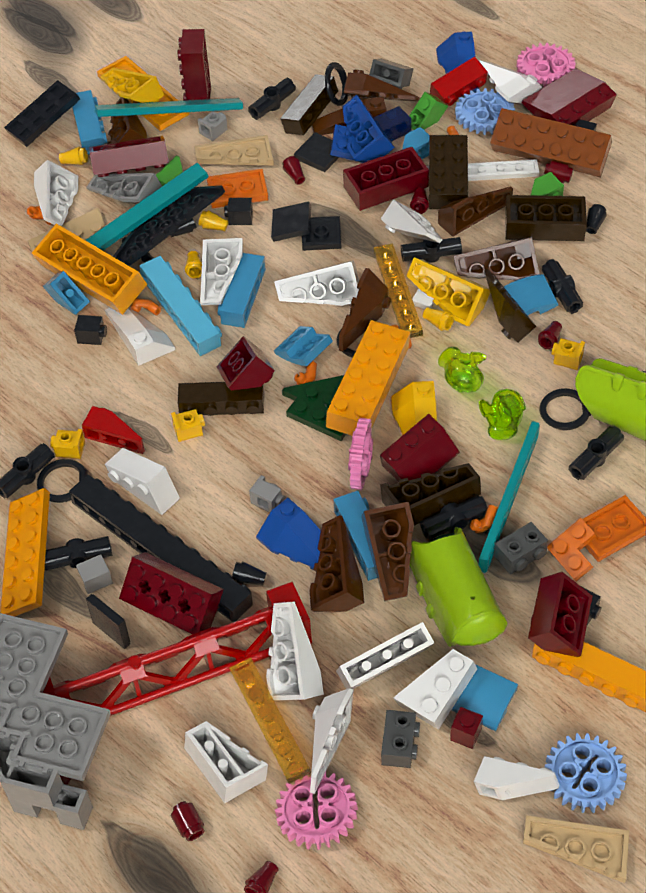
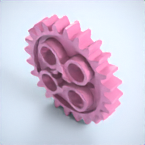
[516,43,576,87]
[348,418,373,490]
[275,772,358,850]

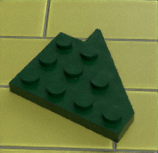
[282,375,346,441]

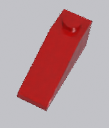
[82,406,145,454]

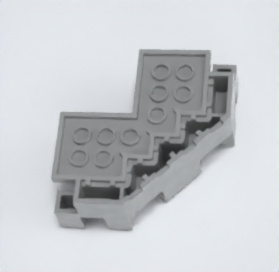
[0,613,111,830]

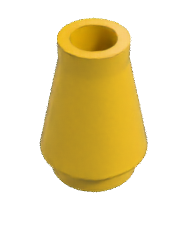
[59,146,88,165]
[198,210,229,232]
[185,251,202,279]
[423,307,454,331]

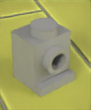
[198,111,228,141]
[249,475,286,513]

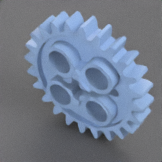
[455,88,515,135]
[544,733,627,813]

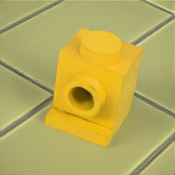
[551,338,585,370]
[171,409,205,442]
[50,429,85,459]

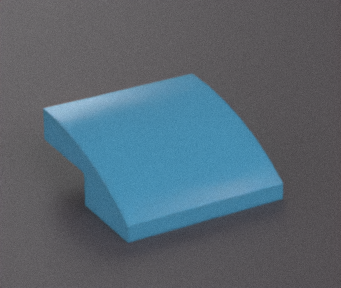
[504,274,559,315]
[274,326,333,366]
[452,664,518,731]

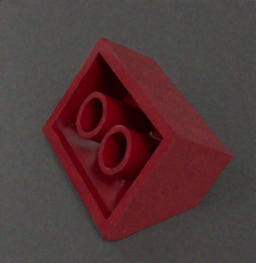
[217,336,275,391]
[380,414,460,482]
[528,572,593,657]

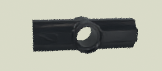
[248,77,296,120]
[401,237,462,263]
[542,259,583,314]
[569,426,624,480]
[0,443,55,499]
[420,495,488,540]
[45,536,113,571]

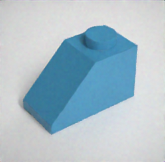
[402,127,429,159]
[43,271,90,315]

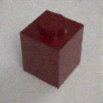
[450,707,483,749]

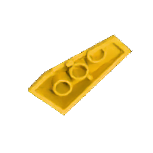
[100,67,164,103]
[406,257,490,326]
[391,381,437,435]

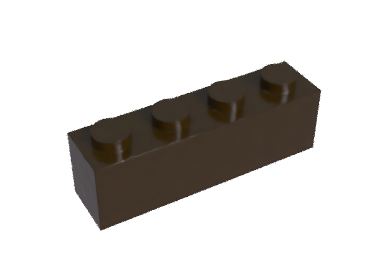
[280,74,338,135]
[178,382,264,416]

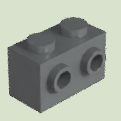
[369,58,414,89]
[494,522,548,575]
[381,710,420,768]

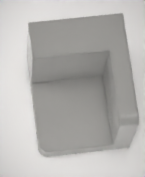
[76,554,113,594]

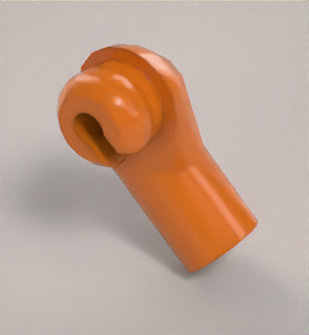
[130,298,161,315]
[294,361,317,385]
[470,505,498,534]

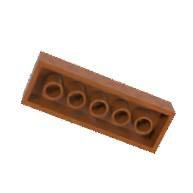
[490,108,612,178]

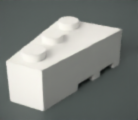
[105,448,180,515]
[393,649,477,730]
[184,721,268,804]

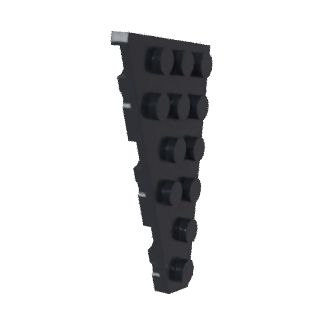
[113,185,225,266]

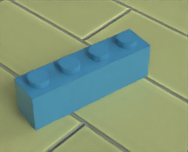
[72,90,108,155]
[218,253,266,328]
[333,491,377,581]

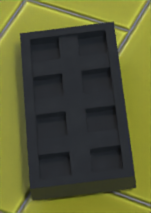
[4,80,80,147]

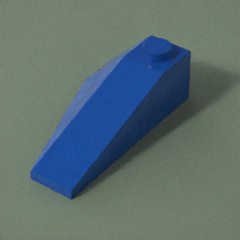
[436,31,479,97]
[343,95,395,161]
[256,498,321,570]

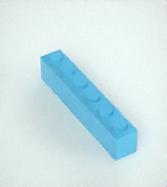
[139,256,222,356]

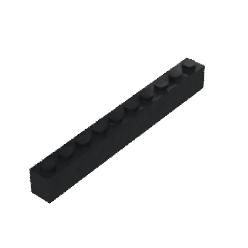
[69,474,253,622]

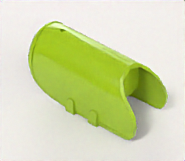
[575,358,646,441]
[410,527,508,647]

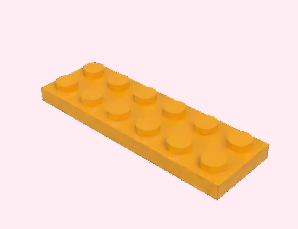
[97,56,189,131]
[0,488,50,617]

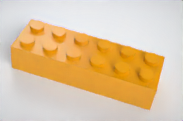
[32,223,147,315]
[326,320,410,436]

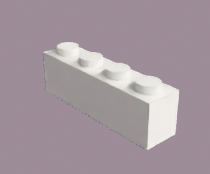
[336,622,434,689]

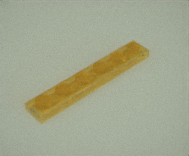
[374,244,423,338]
[229,658,311,784]

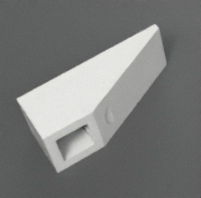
[474,756,560,800]

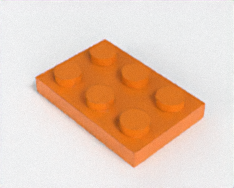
[207,169,268,209]
[583,495,646,562]

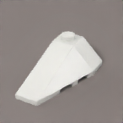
[479,60,542,104]
[310,688,354,794]

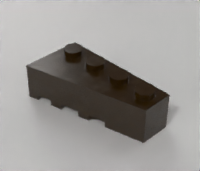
[380,463,481,526]

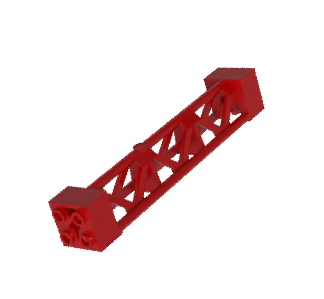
[43,581,312,716]

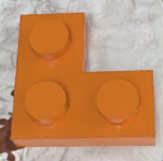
[547,518,597,582]

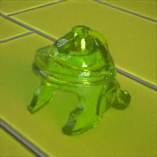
[438,346,486,393]
[479,389,526,440]

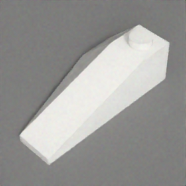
[34,160,78,226]
[381,199,442,243]
[200,238,243,305]
[274,260,359,306]
[105,307,175,366]
[266,601,324,701]

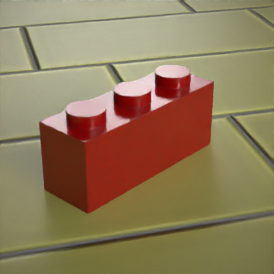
[430,57,488,106]

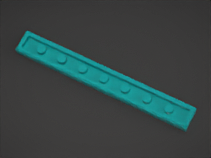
[95,98,243,117]
[85,163,209,251]
[479,421,540,573]

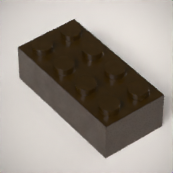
[429,135,468,209]
[505,195,587,241]

